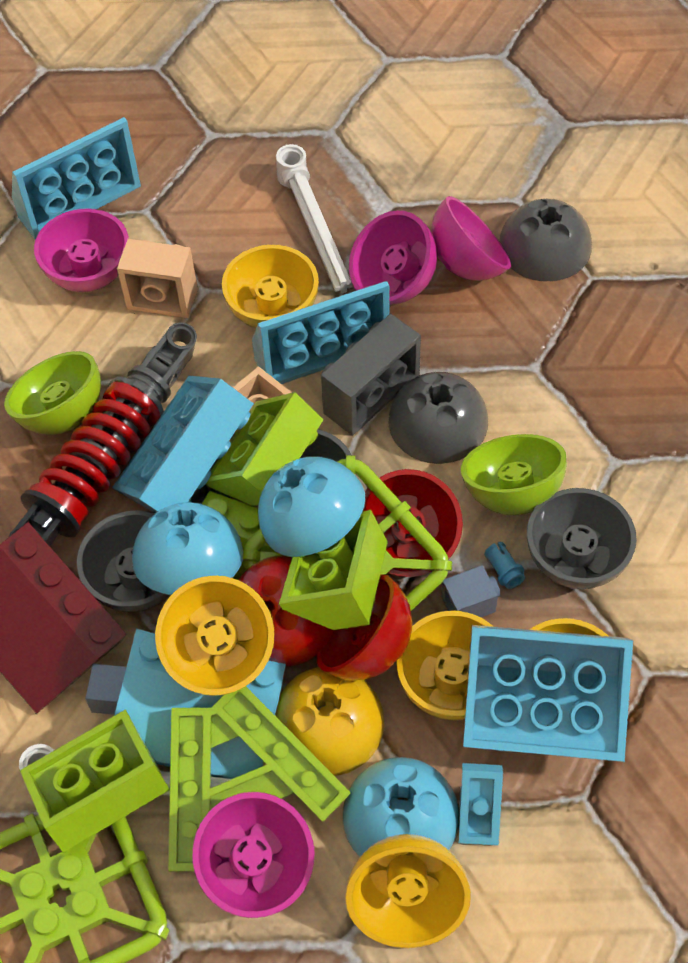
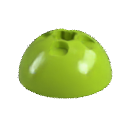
[4,351,101,435]
[461,434,567,515]

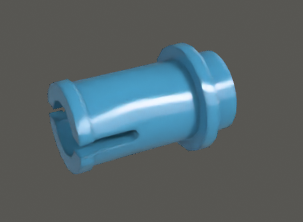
[484,542,525,589]

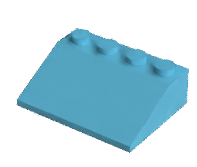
[12,117,141,240]
[252,281,390,384]
[112,376,254,513]
[463,625,633,762]
[114,629,286,779]

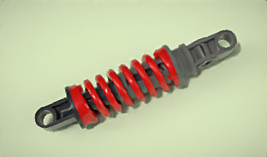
[8,322,197,546]

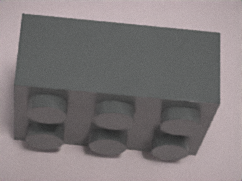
[321,313,421,436]

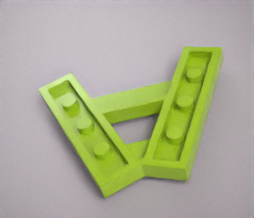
[168,686,351,871]

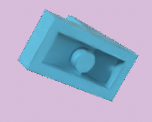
[459,763,503,845]

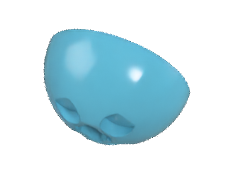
[258,457,365,557]
[132,503,244,595]
[343,757,459,857]

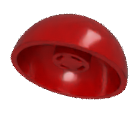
[363,469,463,577]
[238,555,333,667]
[317,574,412,681]

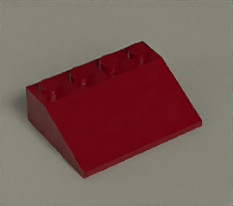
[0,522,127,714]

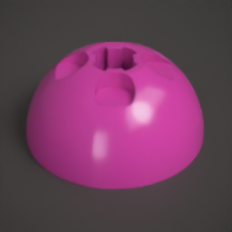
[431,196,511,280]
[34,209,129,292]
[349,210,437,305]
[192,792,315,918]

